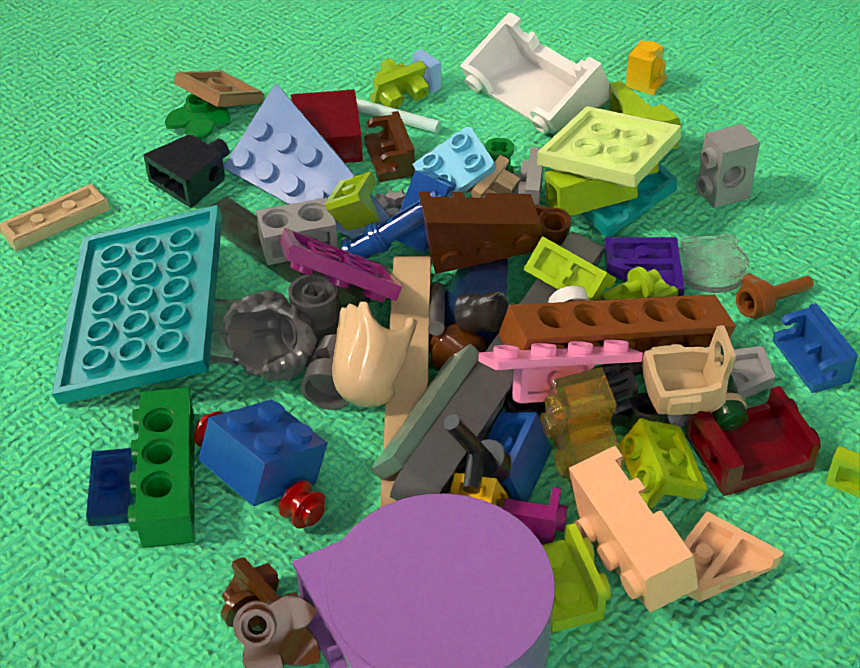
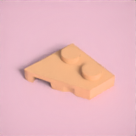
[684,511,784,602]

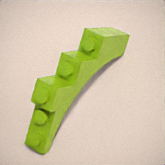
[545,81,682,216]

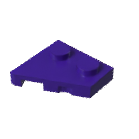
[604,237,685,296]

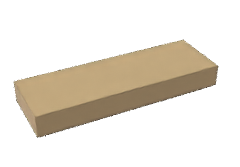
[0,184,110,252]

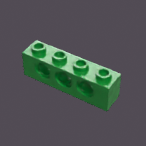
[128,387,195,548]

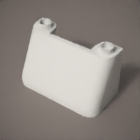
[460,12,610,134]

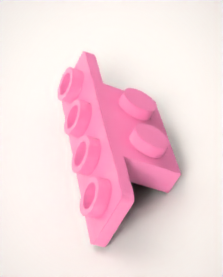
[478,340,643,403]

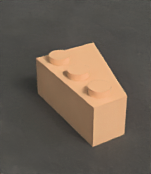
[569,446,698,613]

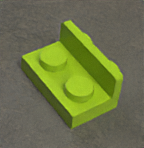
[619,418,708,509]
[542,523,611,633]

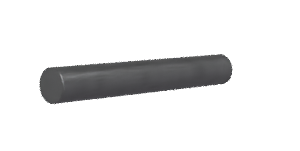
[428,282,445,336]

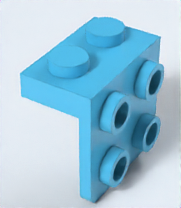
[413,127,497,197]

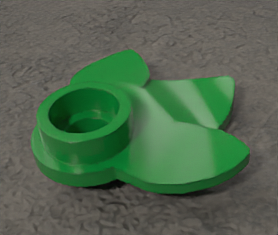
[165,94,230,140]

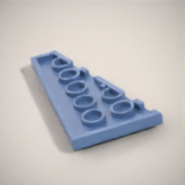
[224,83,391,255]

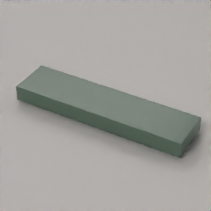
[371,344,479,480]

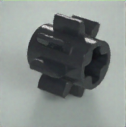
[587,363,638,415]

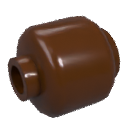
[429,323,487,381]

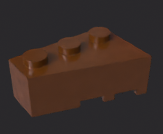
[418,191,542,274]

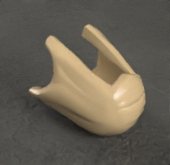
[332,302,417,407]

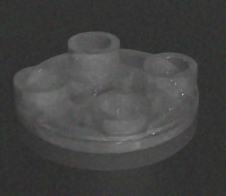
[679,233,749,293]

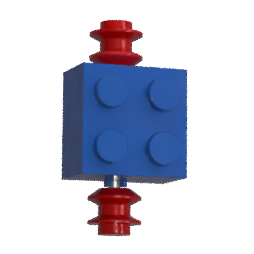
[194,399,328,529]

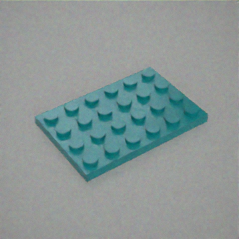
[52,205,223,405]

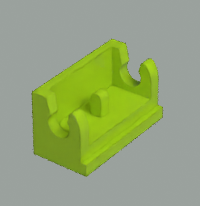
[523,236,616,301]

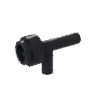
[443,414,512,494]

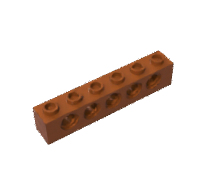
[498,294,736,359]

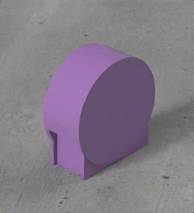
[292,494,555,668]

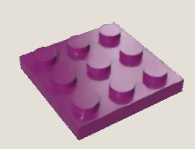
[279,227,402,302]

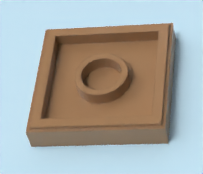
[174,70,264,107]

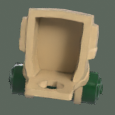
[642,325,748,431]

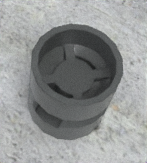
[288,273,340,345]
[301,334,349,410]

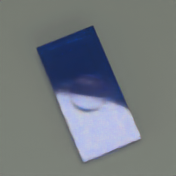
[86,448,136,526]

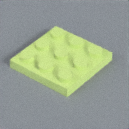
[537,106,681,187]

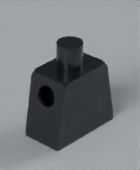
[143,135,230,208]

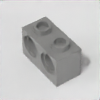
[256,198,338,265]

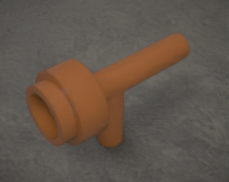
[736,273,814,319]

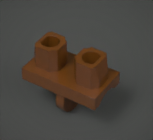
[221,557,299,631]

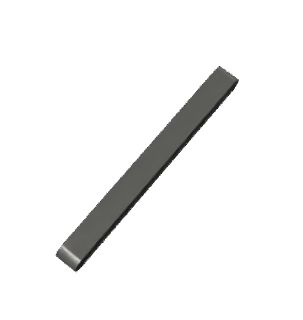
[390,231,605,501]

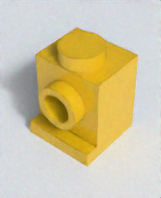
[625,40,667,95]

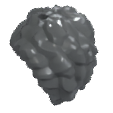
[223,290,317,381]

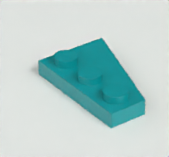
[581,163,678,237]

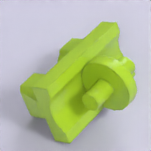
[369,58,429,109]
[600,267,678,300]

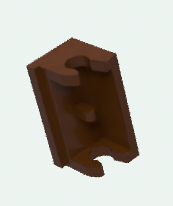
[364,111,415,182]

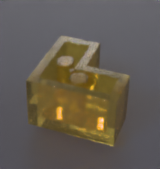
[540,367,625,488]

